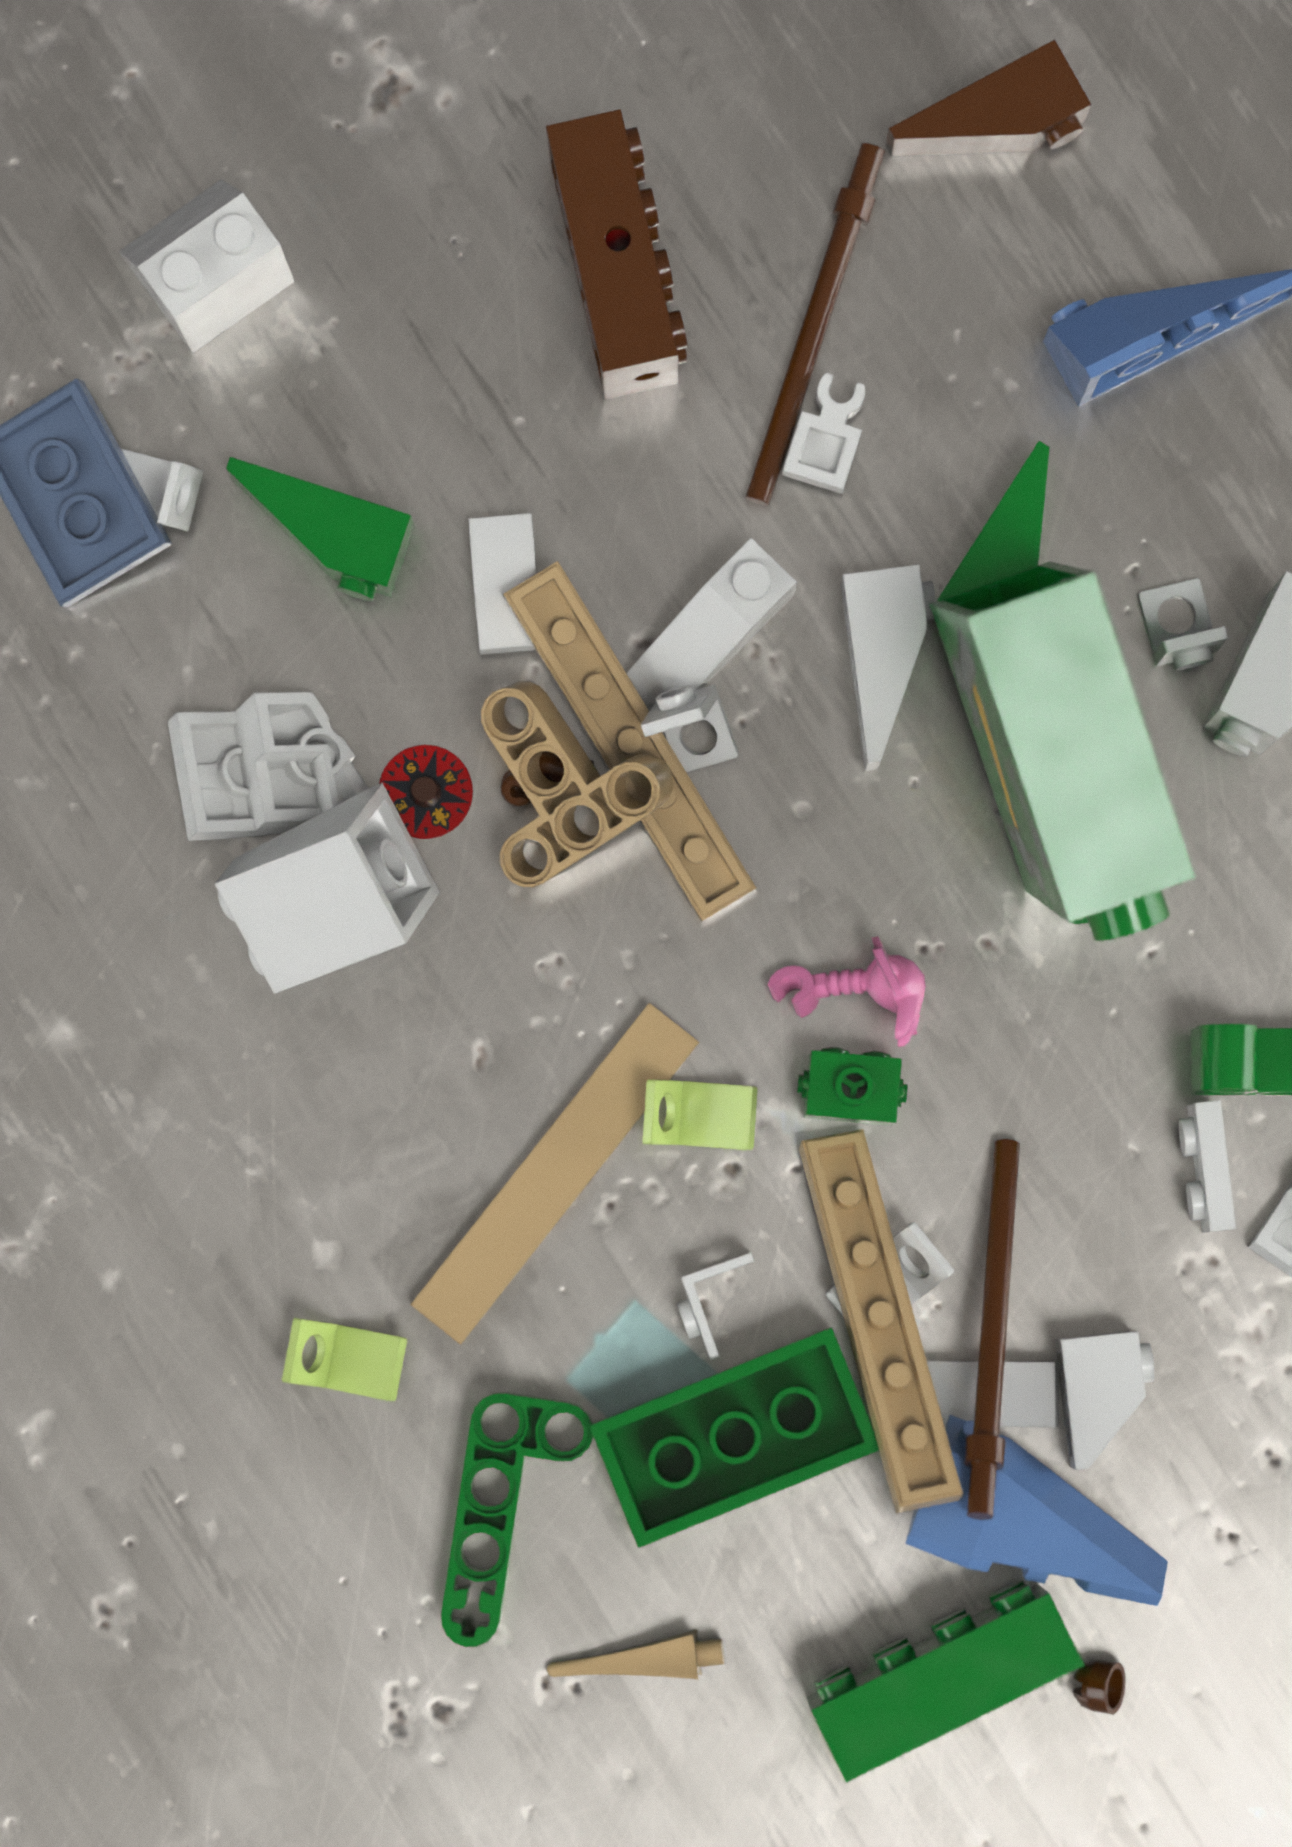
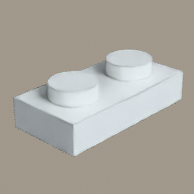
[1179,1100,1236,1233]

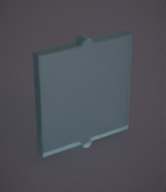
[566,1301,717,1417]

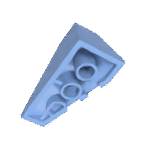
[1043,269,1292,407]
[905,1415,1168,1606]

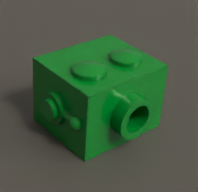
[797,1047,908,1126]

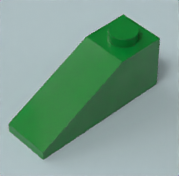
[937,441,1050,601]
[226,457,415,601]

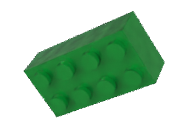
[589,1327,879,1548]
[807,1580,1085,1783]

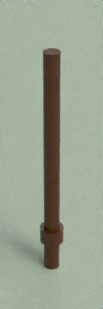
[745,143,885,506]
[964,1139,1020,1520]

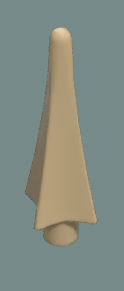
[547,1629,725,1679]

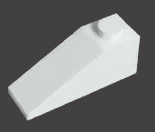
[626,538,797,711]
[841,565,936,771]

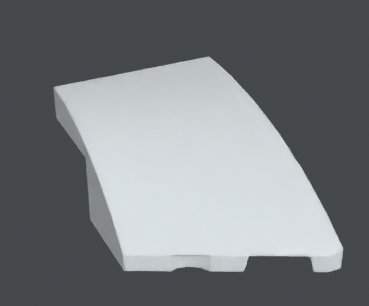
[167,692,369,841]

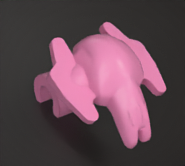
[768,936,926,1047]

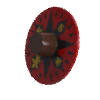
[379,745,473,839]

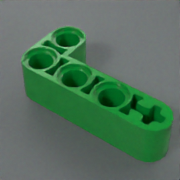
[1191,1024,1292,1095]
[441,1392,593,1647]

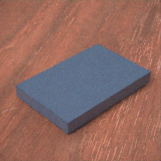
[0,378,172,608]

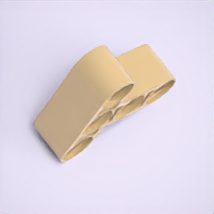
[481,681,673,887]

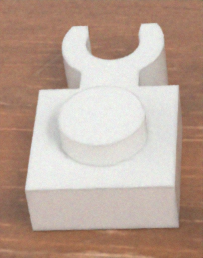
[782,373,865,494]

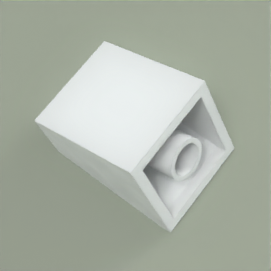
[119,180,294,354]
[1203,571,1292,757]
[215,783,440,994]

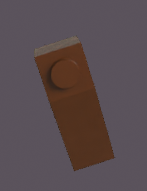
[886,39,1092,157]

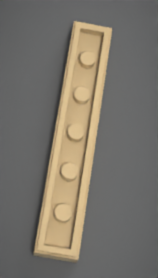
[503,561,756,921]
[410,1003,699,1345]
[799,1129,963,1514]

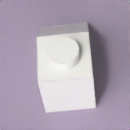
[1055,1331,1155,1470]

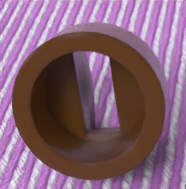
[1073,1660,1126,1715]

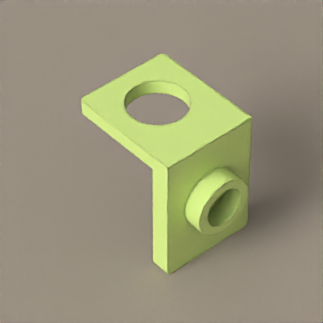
[642,1079,758,1150]
[282,1318,407,1401]

